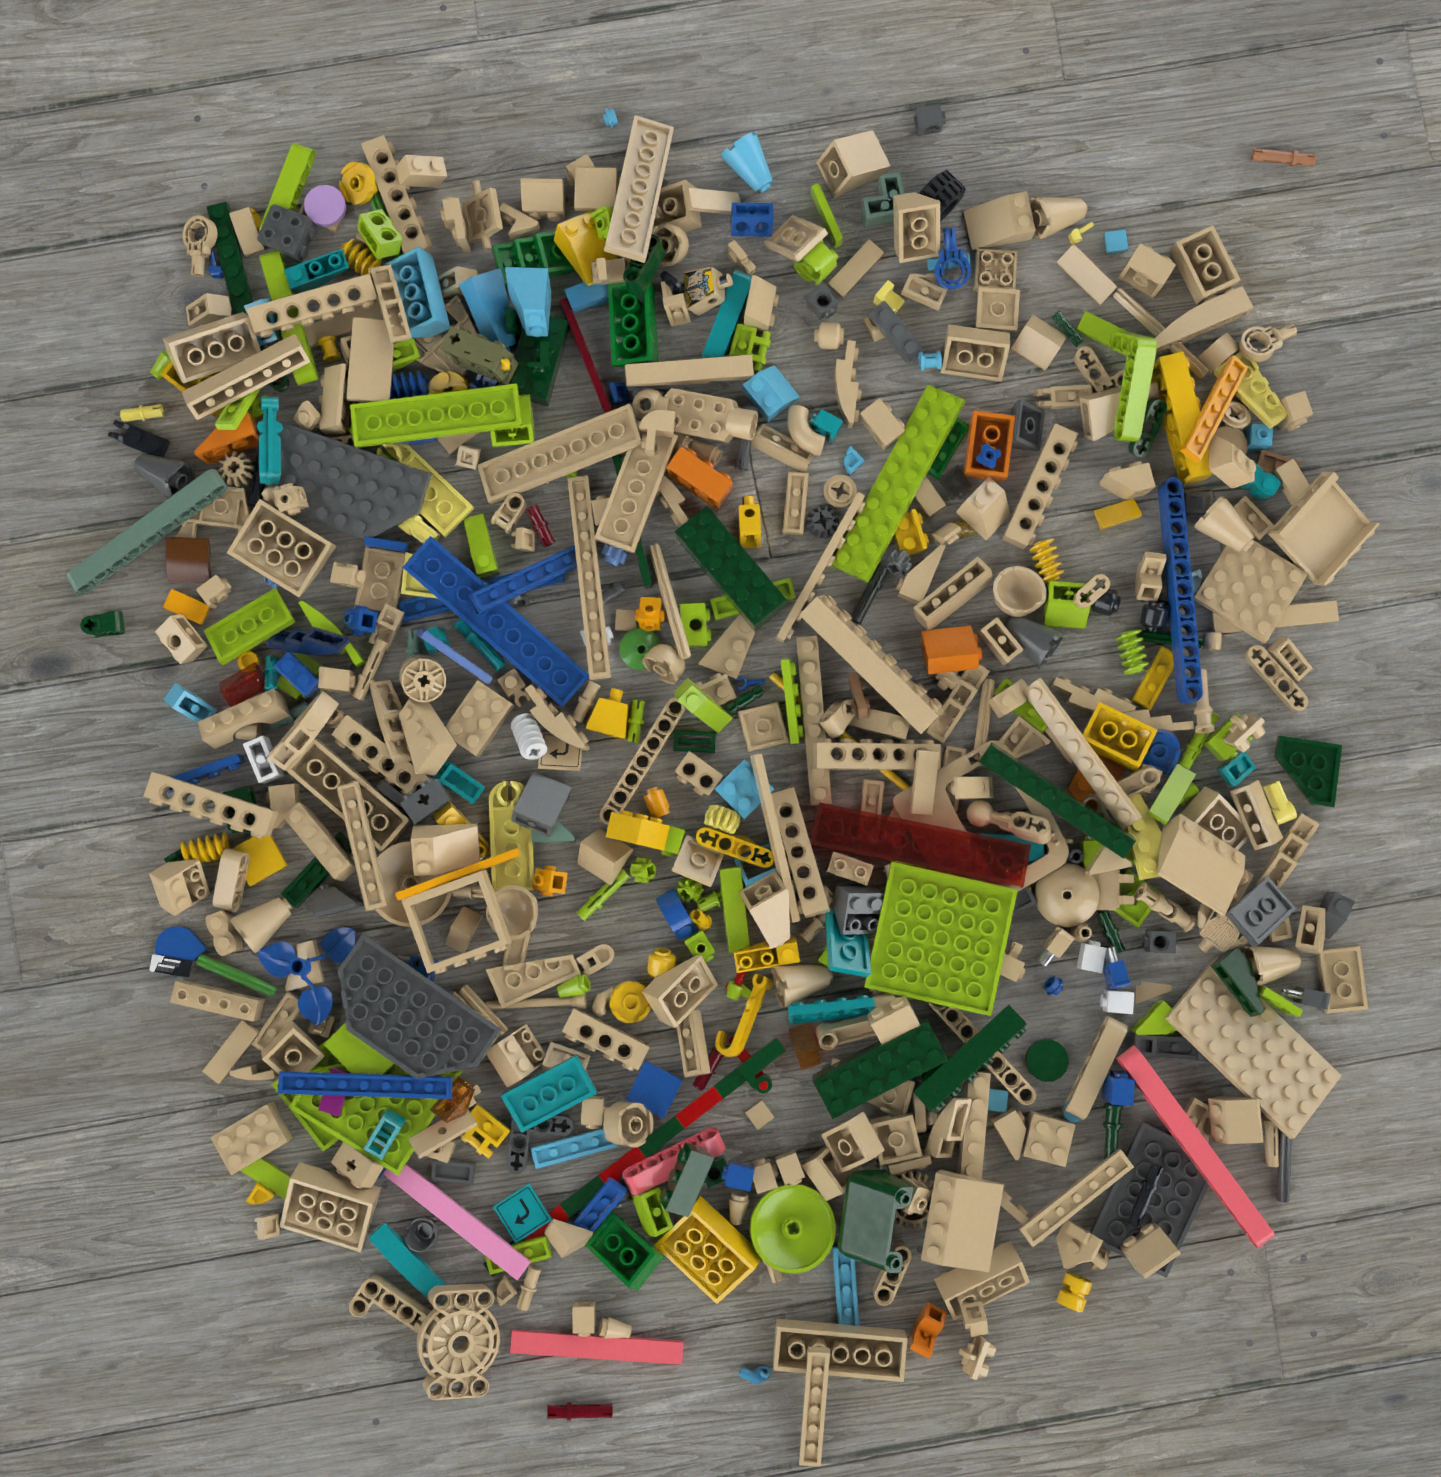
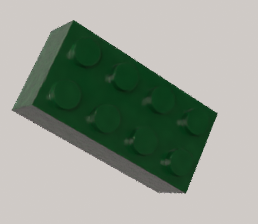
[508,316,570,406]

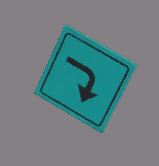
[493,1183,552,1244]

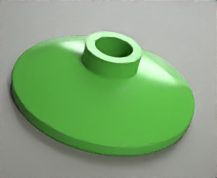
[619,628,660,670]

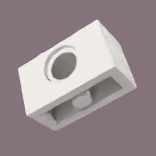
[243,736,285,784]

